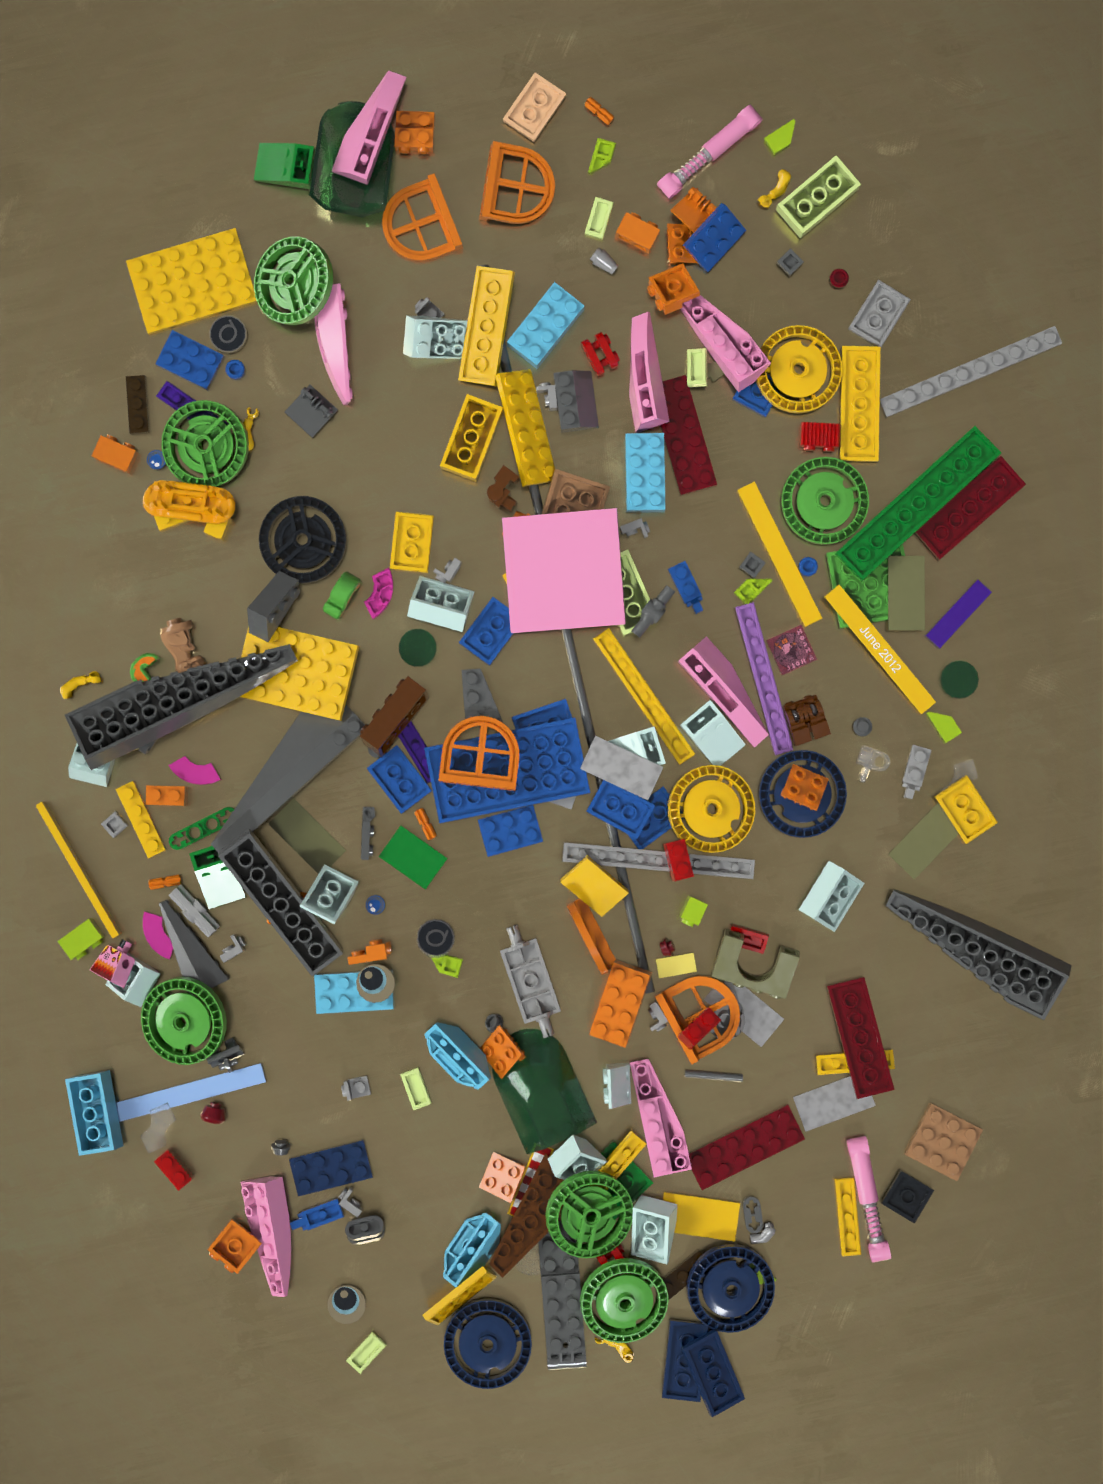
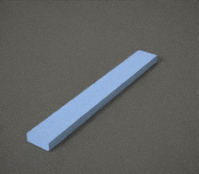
[116,1063,266,1122]

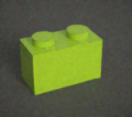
[679,895,708,927]
[57,918,105,960]

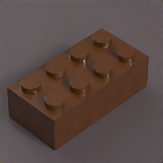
[360,676,429,758]

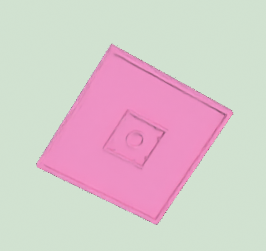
[502,508,626,633]

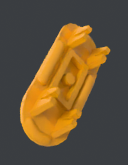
[143,480,235,524]

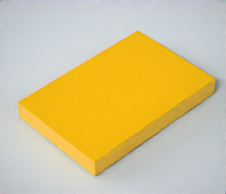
[390,512,434,573]
[934,775,998,844]
[560,855,629,917]

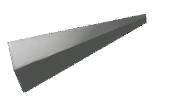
[159,900,230,995]

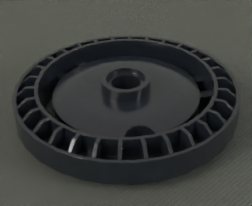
[259,496,347,584]

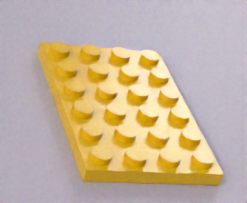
[126,228,257,335]
[240,626,360,721]

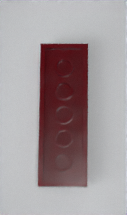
[660,375,717,496]
[915,456,1026,560]
[827,977,895,1100]
[689,1104,805,1190]

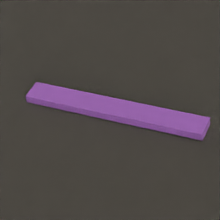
[735,602,794,755]

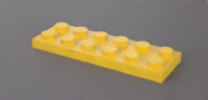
[458,266,515,386]
[839,346,881,462]
[495,369,555,487]

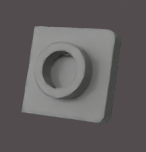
[415,297,445,318]
[536,382,557,411]
[619,518,650,539]
[433,558,462,583]
[220,934,246,963]
[648,1000,668,1032]
[341,1075,371,1101]
[338,1186,363,1218]

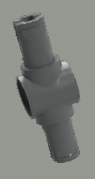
[632,585,675,638]

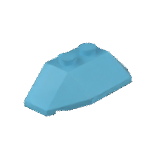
[424,1022,491,1090]
[443,1213,501,1288]

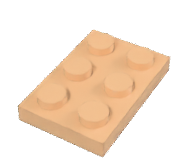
[503,72,566,142]

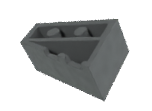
[247,571,300,642]
[461,669,503,728]

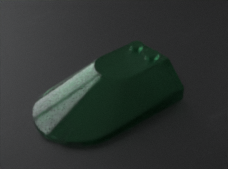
[309,101,395,218]
[492,1029,597,1154]

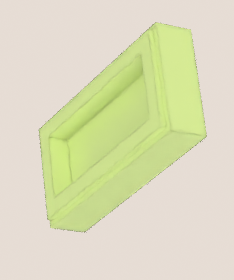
[585,197,614,240]
[687,348,707,387]
[400,1067,432,1110]
[346,1331,387,1374]

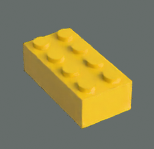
[440,394,503,482]

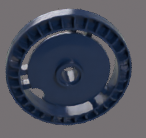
[759,750,847,838]
[686,1244,775,1333]
[444,1299,532,1389]

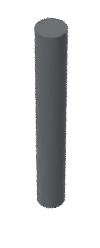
[685,1070,743,1082]

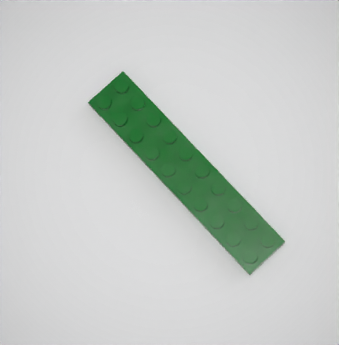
[835,426,1001,582]

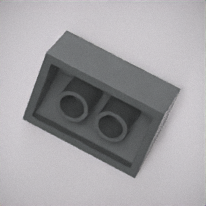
[553,370,599,433]

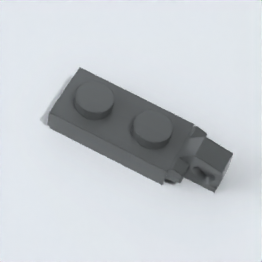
[361,807,375,860]

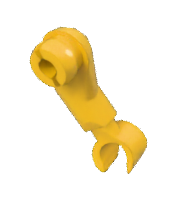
[758,169,791,208]
[243,407,259,451]
[60,671,101,699]
[595,1338,634,1363]

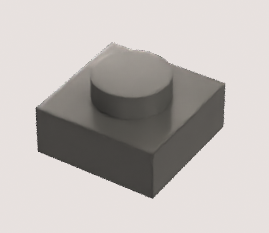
[777,248,804,276]
[739,551,766,578]

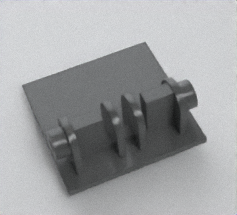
[285,384,338,438]

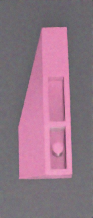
[332,70,406,185]
[314,284,353,405]
[680,295,771,392]
[629,312,669,433]
[678,636,769,747]
[630,1059,692,1177]
[241,1176,291,1297]

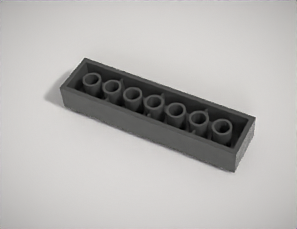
[218,828,343,976]

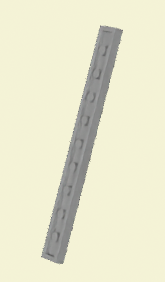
[880,326,1062,418]
[562,842,755,879]

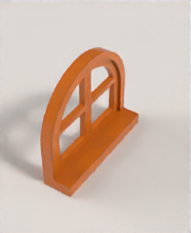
[479,141,555,224]
[382,173,463,262]
[438,716,519,791]
[567,898,616,975]
[655,975,740,1064]

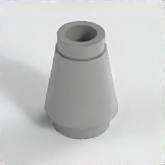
[590,247,619,274]

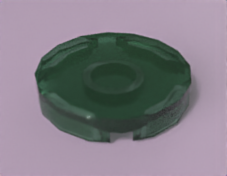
[399,629,437,667]
[940,660,979,699]

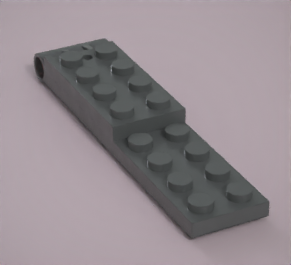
[538,1221,587,1370]

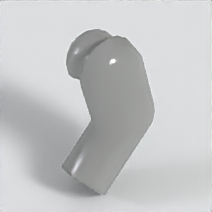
[750,1222,776,1244]

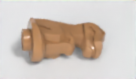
[160,617,206,673]

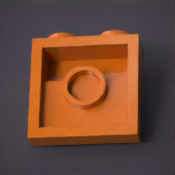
[395,111,435,154]
[647,263,700,315]
[347,939,392,965]
[207,1218,262,1274]

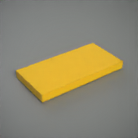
[663,1192,740,1241]
[422,1266,497,1325]

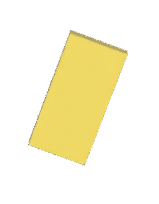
[656,953,697,978]

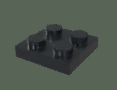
[881,1170,934,1224]

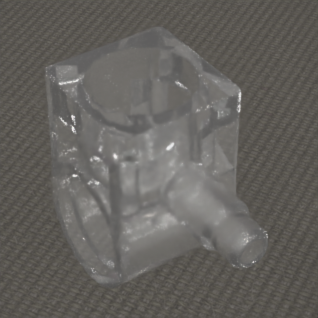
[855,745,890,783]

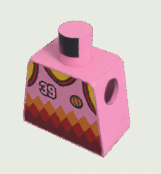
[90,939,135,988]

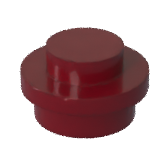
[830,269,849,288]
[660,938,675,957]

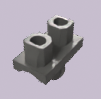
[206,1038,245,1073]

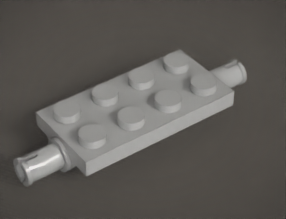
[500,925,561,1038]

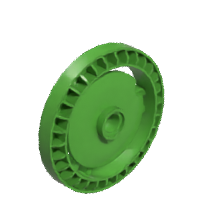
[254,237,333,325]
[161,400,249,487]
[781,457,869,545]
[141,977,227,1065]
[545,1171,633,1258]
[580,1258,669,1343]

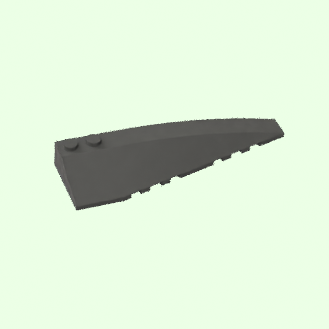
[211,704,365,852]
[886,889,1072,1020]

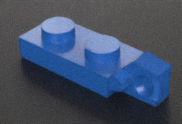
[668,561,703,614]
[290,1198,344,1231]

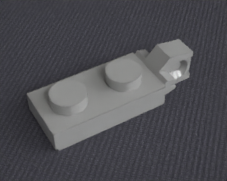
[902,745,931,799]

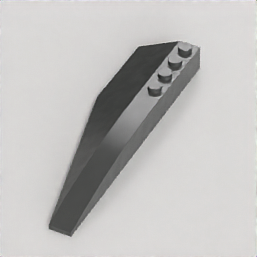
[65,644,298,770]

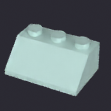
[407,576,475,632]
[799,861,865,932]

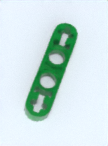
[169,807,235,850]

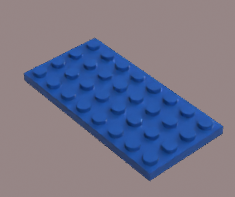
[424,717,590,823]

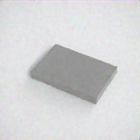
[848,280,911,347]

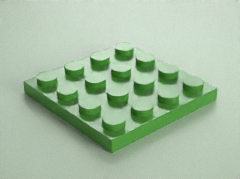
[826,545,905,629]

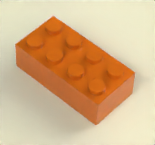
[589,959,653,1048]

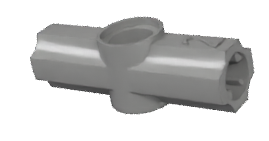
[169,884,220,937]

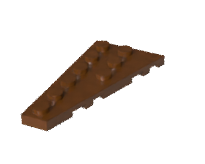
[489,1153,579,1278]

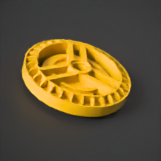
[756,325,842,414]
[668,765,755,853]

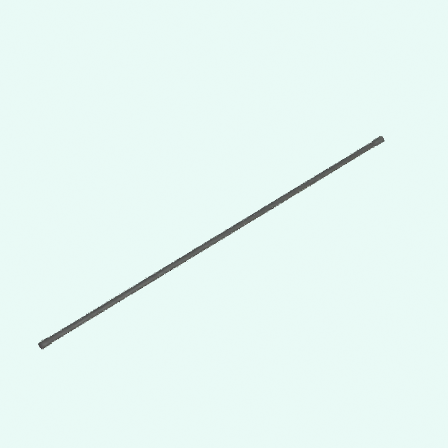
[481,264,655,994]

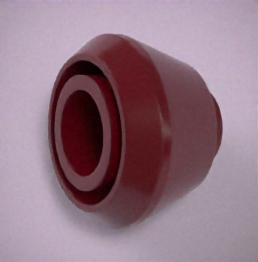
[200,1102,226,1124]

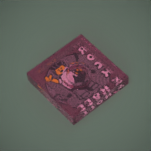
[766,625,817,675]

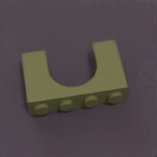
[712,929,800,999]

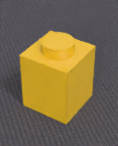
[203,518,232,541]

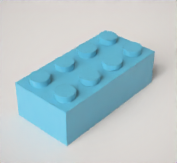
[507,282,585,369]
[625,433,665,513]
[314,969,395,1014]
[65,1070,124,1156]

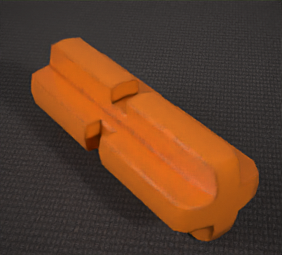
[585,97,614,125]
[414,808,437,840]
[148,875,182,890]

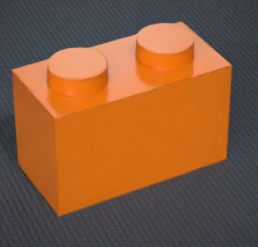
[615,212,660,254]
[92,434,139,474]
[145,785,188,806]

